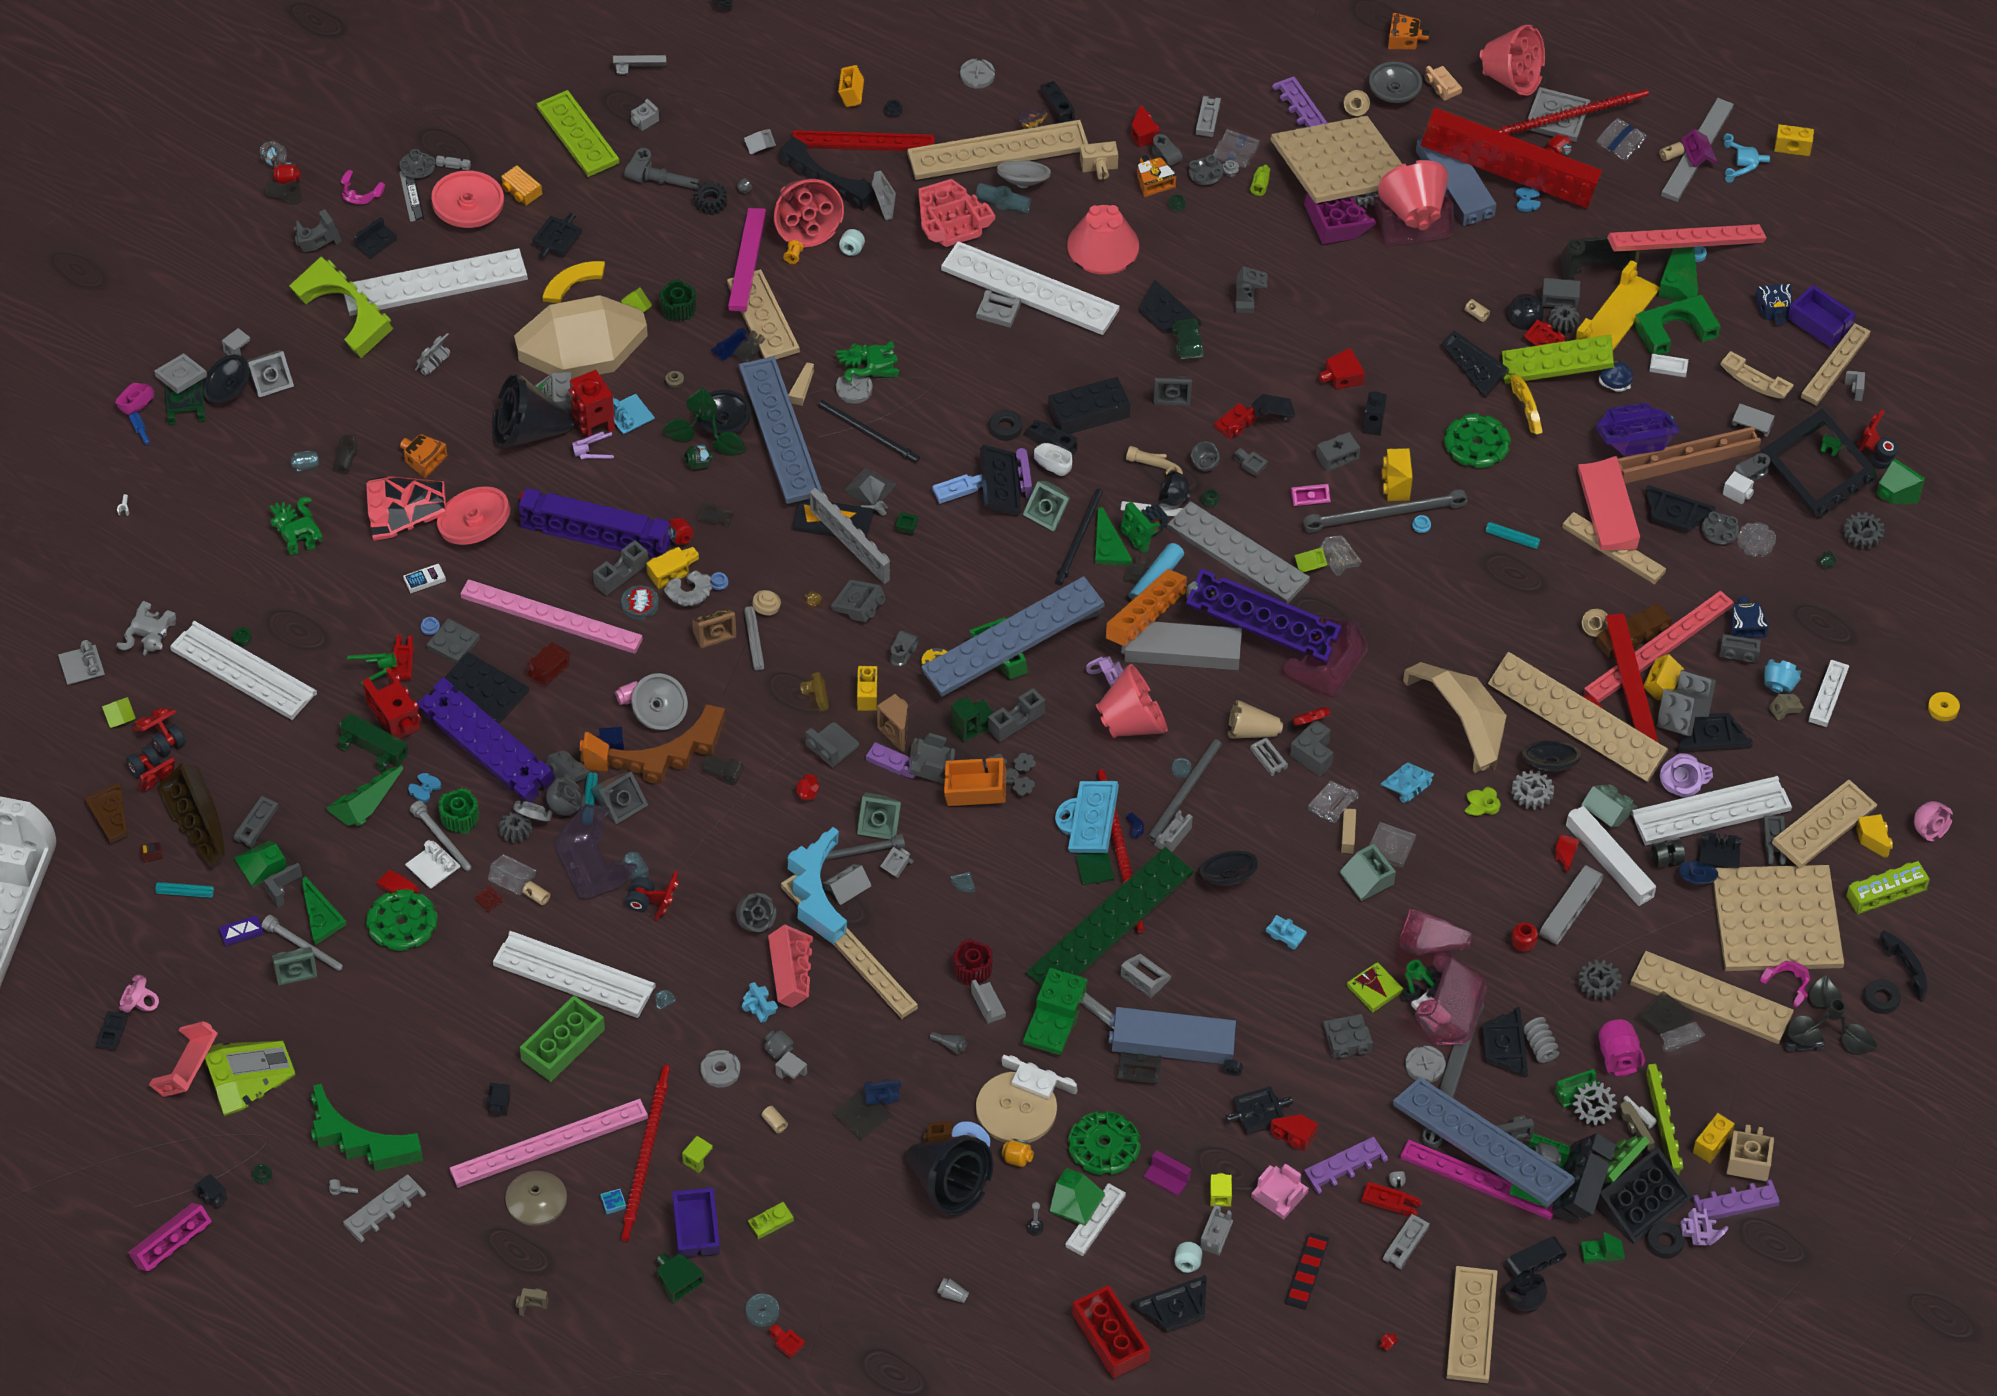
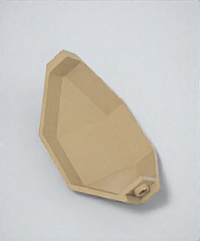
[514,295,648,379]
[1403,662,1507,773]

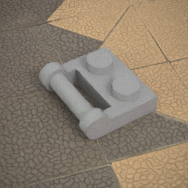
[976,290,1021,328]

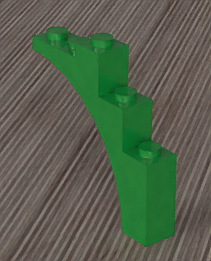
[311,1084,423,1171]

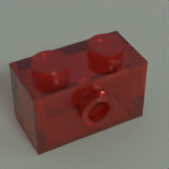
[527,642,570,686]

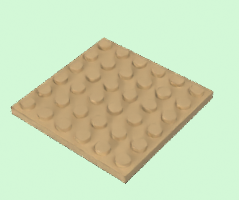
[1271,116,1402,204]
[1712,865,1844,971]

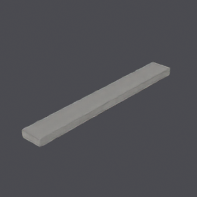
[1661,98,1734,202]

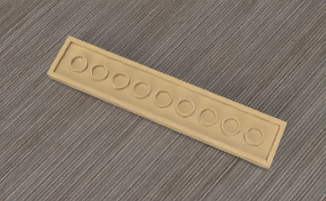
[908,120,1088,180]
[1488,652,1668,782]

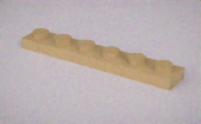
[1801,323,1871,406]
[1562,512,1666,584]

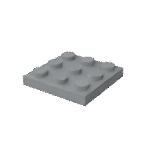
[1527,87,1590,142]

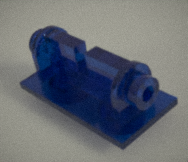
[711,328,751,361]

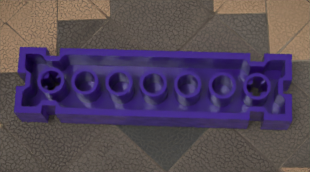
[519,488,671,559]
[1186,568,1342,664]
[417,677,555,802]

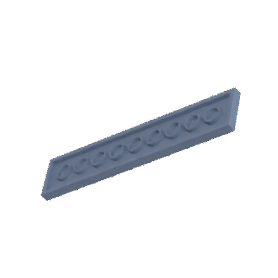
[739,356,822,504]
[921,576,1104,697]
[1393,1077,1575,1206]

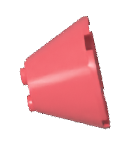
[1480,25,1545,96]
[1378,160,1449,230]
[774,179,844,247]
[1067,205,1139,274]
[1096,664,1168,738]

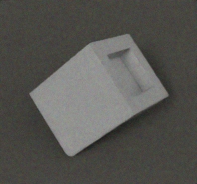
[744,129,776,154]
[222,328,250,356]
[775,1051,807,1079]

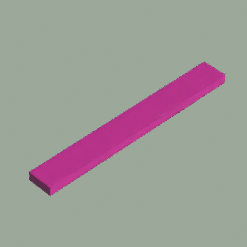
[728,208,766,311]
[1400,1139,1554,1220]

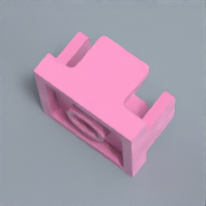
[1251,1164,1309,1220]

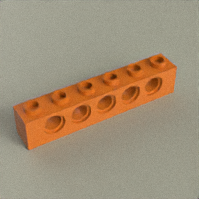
[1106,569,1188,646]

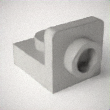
[1845,371,1865,401]
[880,847,913,878]

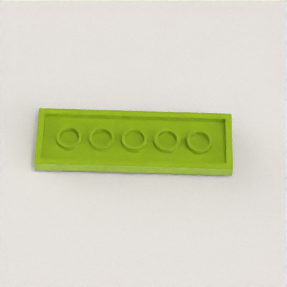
[537,90,619,177]
[1502,335,1615,384]

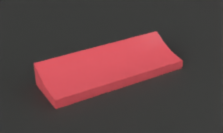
[1577,456,1640,550]

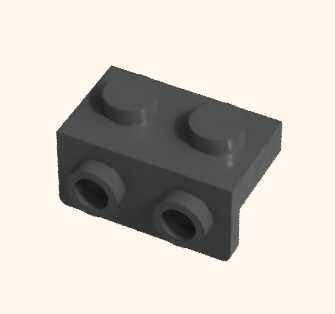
[1719,634,1761,663]
[545,750,591,783]

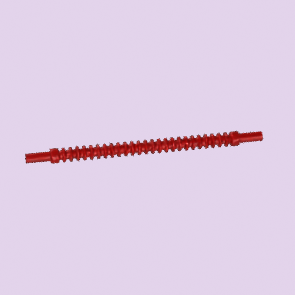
[1496,89,1649,135]
[1097,769,1145,933]
[621,1065,671,1242]

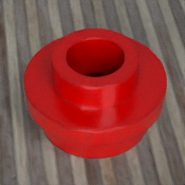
[1379,1332,1399,1351]

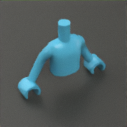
[1723,134,1770,183]

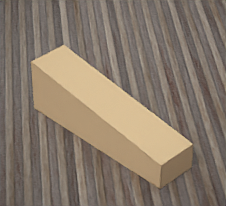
[788,363,814,406]
[1341,808,1356,854]

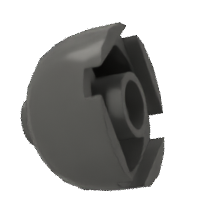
[546,777,585,816]
[735,893,776,933]

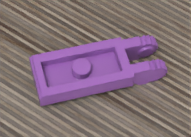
[1016,448,1033,499]
[866,742,916,778]

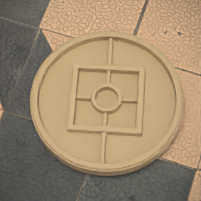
[976,1072,1057,1143]

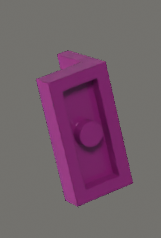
[1681,129,1717,167]
[1143,1150,1191,1197]

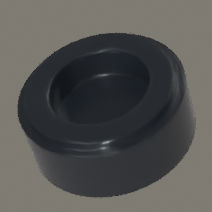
[1222,1059,1243,1076]

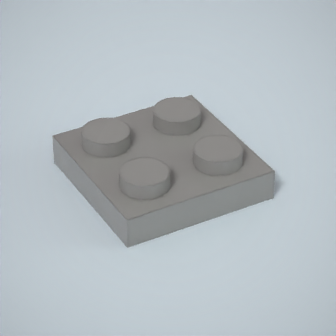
[154,353,207,394]

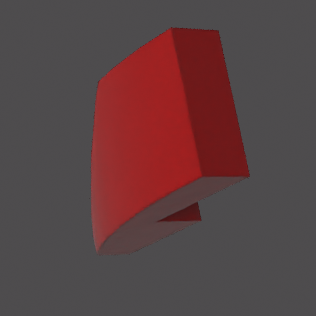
[1555,834,1579,871]
[376,869,419,893]

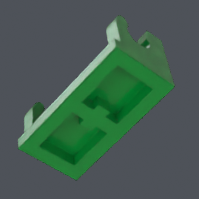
[1555,1069,1600,1109]

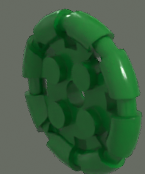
[1444,413,1511,468]
[366,890,438,951]
[1068,1111,1141,1175]

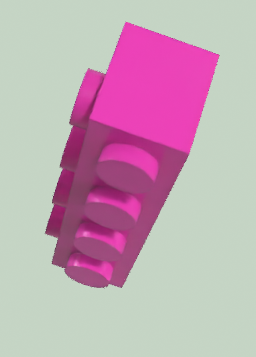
[128,1203,212,1271]

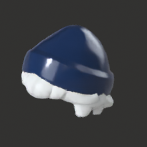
[1599,361,1633,393]

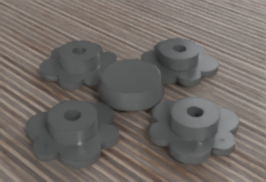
[985,753,1036,796]

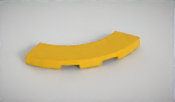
[542,261,605,303]
[1510,374,1543,434]

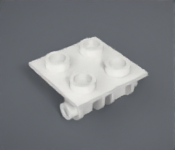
[405,840,461,889]

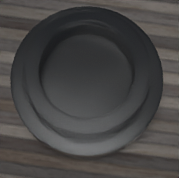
[885,100,902,116]

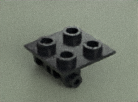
[1700,832,1742,868]

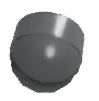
[737,178,753,194]

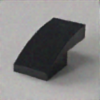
[96,1011,128,1050]

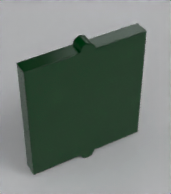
[1076,853,1114,886]

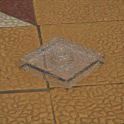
[1369,822,1416,868]

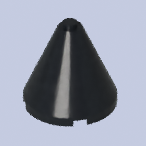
[493,374,574,448]
[906,1135,993,1216]

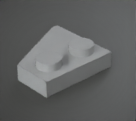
[872,171,896,221]

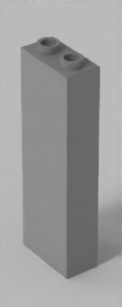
[1121,622,1242,670]

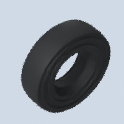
[989,410,1023,441]
[1864,979,1901,1014]
[1647,1222,1685,1258]

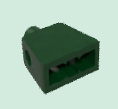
[656,1253,705,1304]

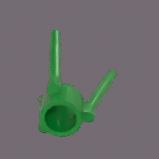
[347,652,397,685]

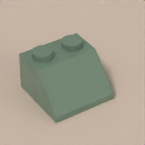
[272,947,318,986]

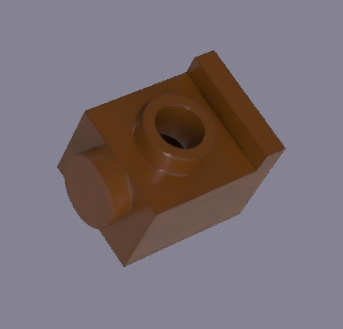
[924,1121,953,1142]

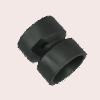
[1651,838,1685,868]

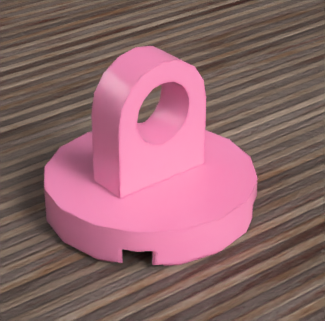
[119,974,159,1013]

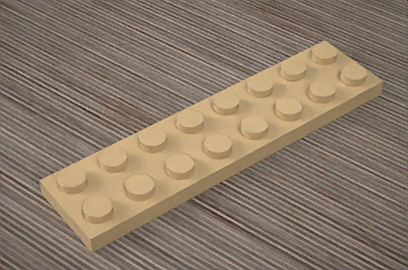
[1630,951,1794,1044]

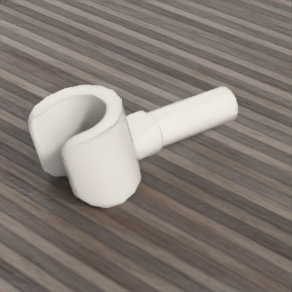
[117,494,130,516]

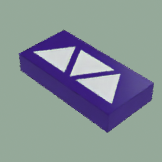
[219,915,263,946]

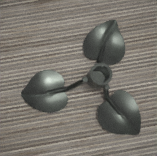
[1788,975,1877,1054]

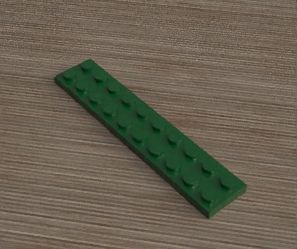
[1026,847,1194,988]

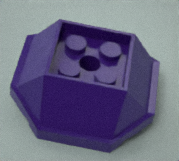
[1597,403,1679,456]

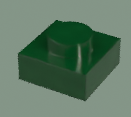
[895,512,918,535]

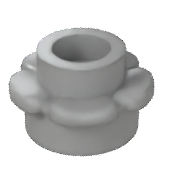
[1222,160,1239,177]

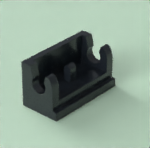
[1252,394,1296,422]

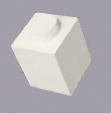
[1723,471,1754,505]

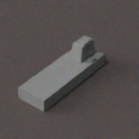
[613,55,667,75]

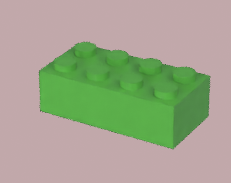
[520,995,605,1082]

